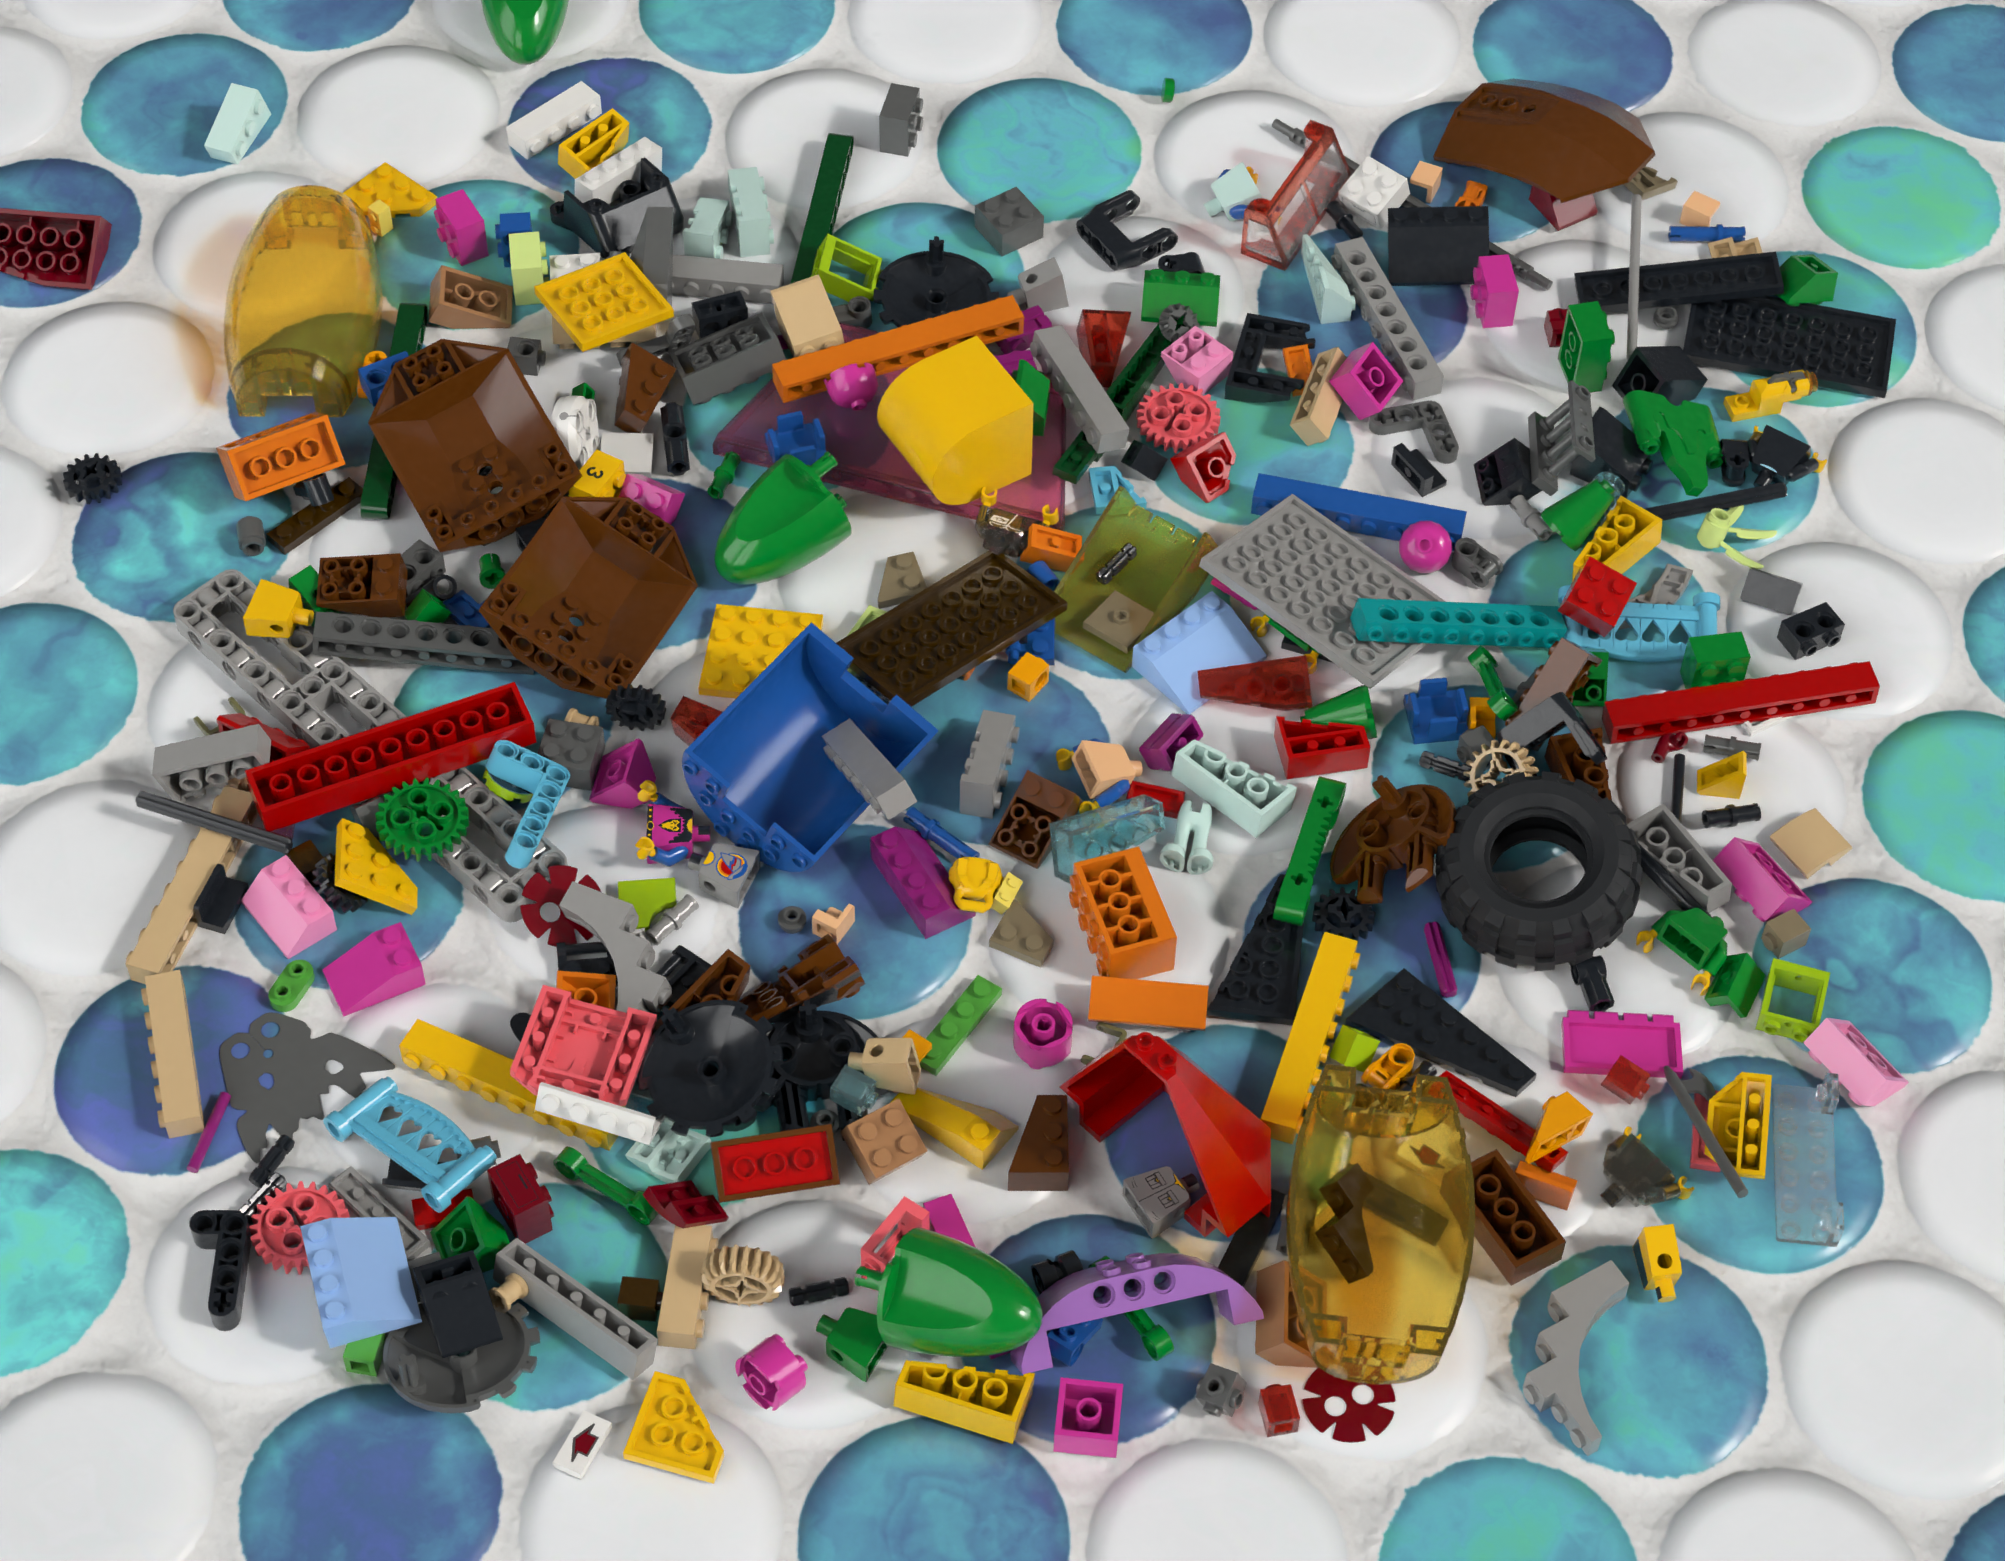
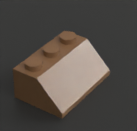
[1255,1260,1325,1368]

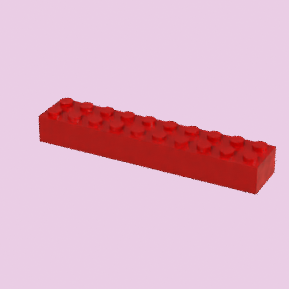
[245,682,537,831]

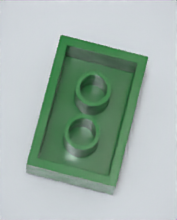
[1558,301,1615,393]

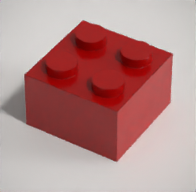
[1557,556,1637,637]

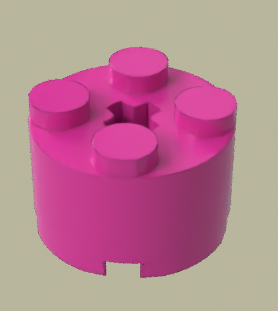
[1013,999,1073,1070]
[735,1334,808,1411]

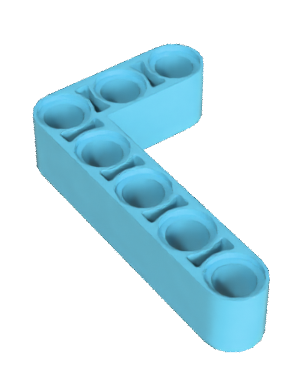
[486,740,570,869]

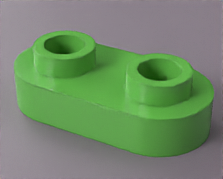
[268,960,315,1012]

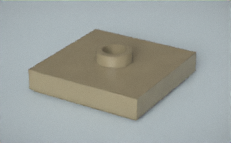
[1083,590,1159,654]

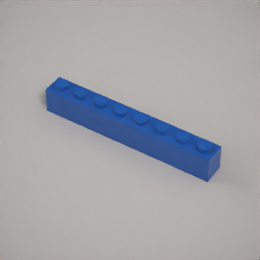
[1251,473,1467,551]

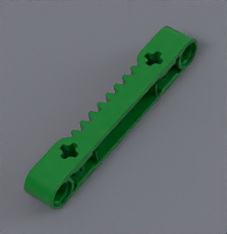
[1273,776,1347,926]

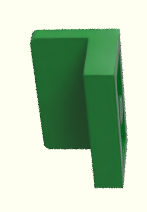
[1704,953,1765,1018]

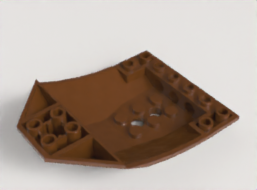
[1433,78,1655,203]
[368,339,582,552]
[479,497,698,699]

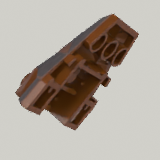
[739,934,865,1024]

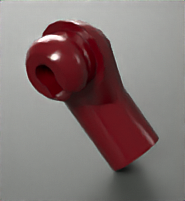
[1651,732,1688,763]

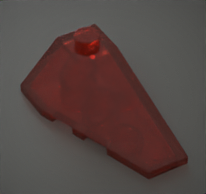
[1197,655,1313,711]

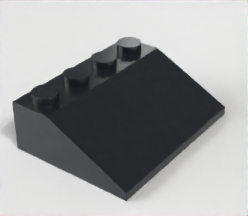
[1387,206,1489,286]

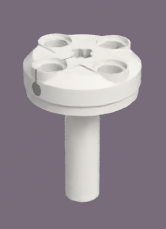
[551,396,600,470]

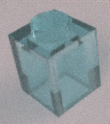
[830,1065,878,1116]

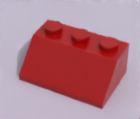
[216,713,310,762]

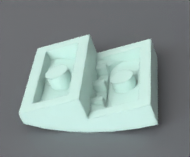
[625,1117,711,1184]

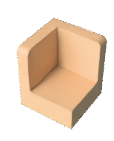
[1410,161,1443,203]
[1679,191,1720,227]
[812,904,855,945]

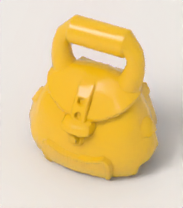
[948,857,1003,913]

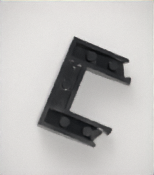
[1224,313,1316,403]

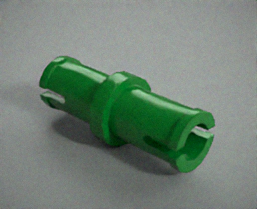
[707,452,741,499]

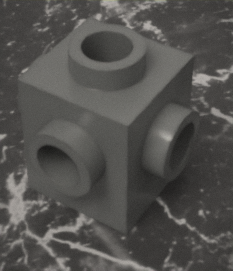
[1196,1363,1247,1417]

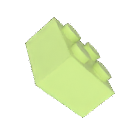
[509,231,549,306]

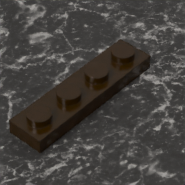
[267,477,363,555]

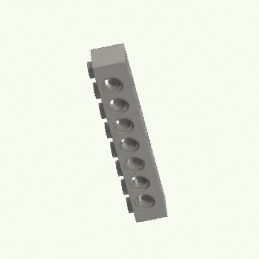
[1331,237,1444,400]

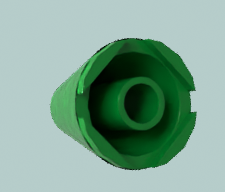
[1541,479,1615,551]
[1300,685,1377,739]

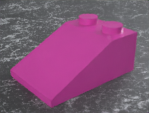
[322,922,426,1017]

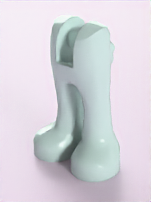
[1160,800,1213,875]

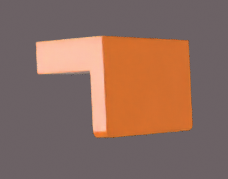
[1020,523,1082,573]
[1514,1160,1578,1210]

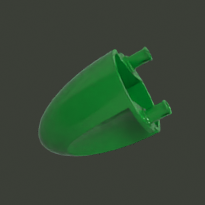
[481,0,569,65]
[714,452,852,585]
[854,1228,1043,1357]

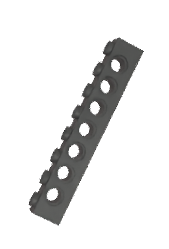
[313,611,534,675]

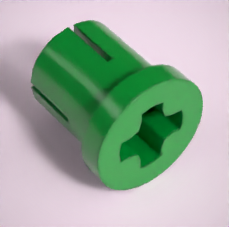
[479,553,506,589]

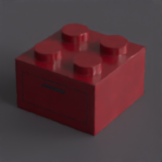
[487,1154,554,1244]

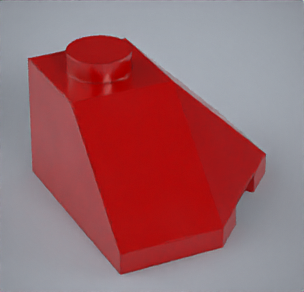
[1170,432,1236,503]

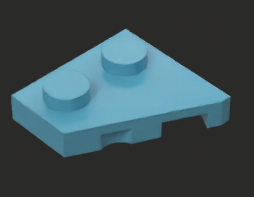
[1088,466,1147,514]

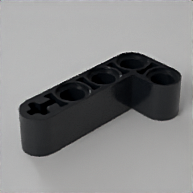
[189,1210,252,1331]

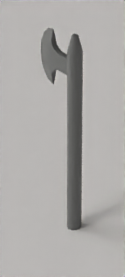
[1663,1065,1748,1198]

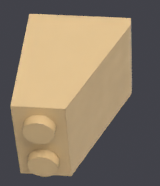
[770,274,844,358]

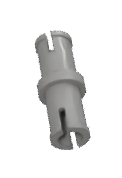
[1509,495,1553,541]
[645,894,699,945]

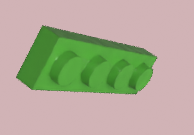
[920,975,1002,1076]

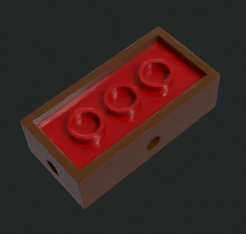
[710,1124,840,1203]

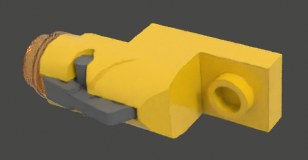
[1723,370,1818,422]

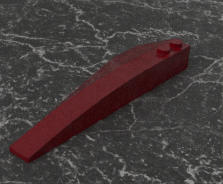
[0,208,112,291]

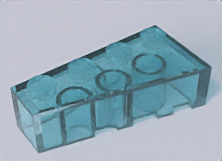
[1049,794,1165,884]

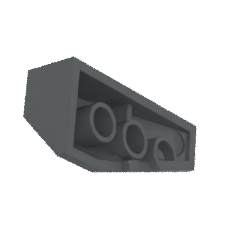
[630,207,674,306]

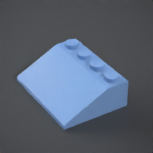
[1132,591,1267,714]
[300,1217,422,1348]

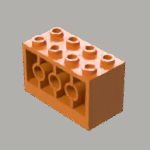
[216,412,346,501]
[1069,846,1177,979]

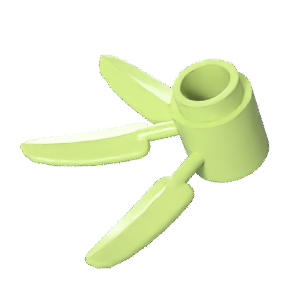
[1697,505,1777,569]

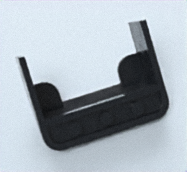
[564,157,684,259]

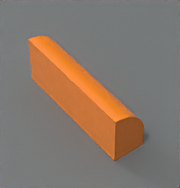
[1088,976,1209,1031]

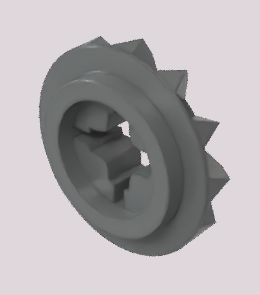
[1159,303,1199,342]

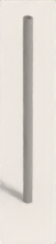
[1626,194,1642,359]

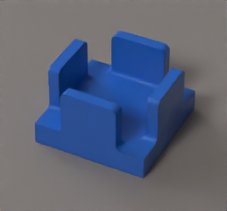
[764,411,826,465]
[1403,678,1469,744]

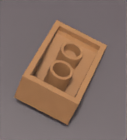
[428,265,513,329]

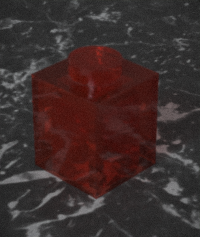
[1601,1055,1651,1105]
[1258,1384,1300,1437]

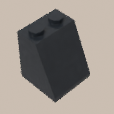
[1612,346,1708,406]
[1570,407,1653,499]

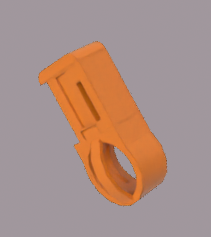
[1455,180,1488,207]

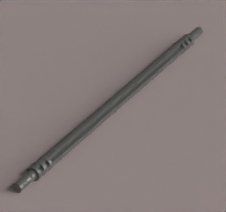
[1272,119,1553,290]

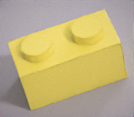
[367,199,393,237]
[991,872,1023,915]

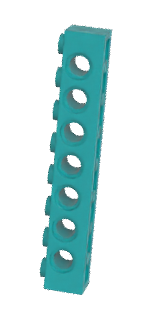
[1350,598,1567,648]

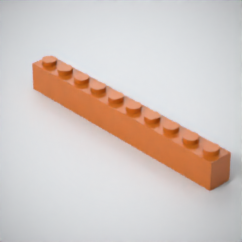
[772,295,1024,403]

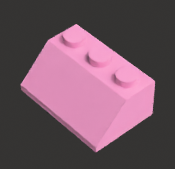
[241,855,337,959]
[1803,1018,1909,1106]

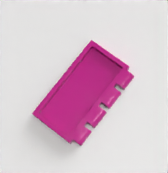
[1561,1010,1683,1079]

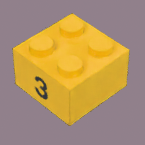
[569,449,626,497]

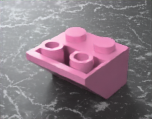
[1161,326,1233,396]

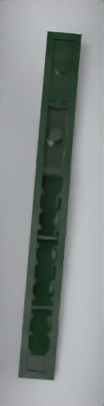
[1052,323,1185,484]

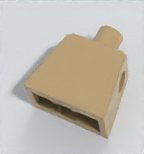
[848,1038,921,1094]

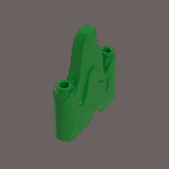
[1623,390,1723,497]

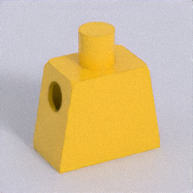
[243,579,314,638]

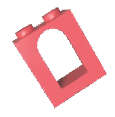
[861,1196,929,1290]

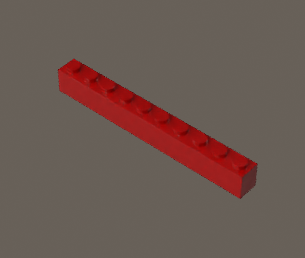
[1602,661,1880,744]

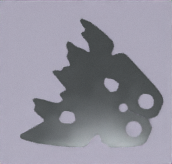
[220,1012,395,1163]

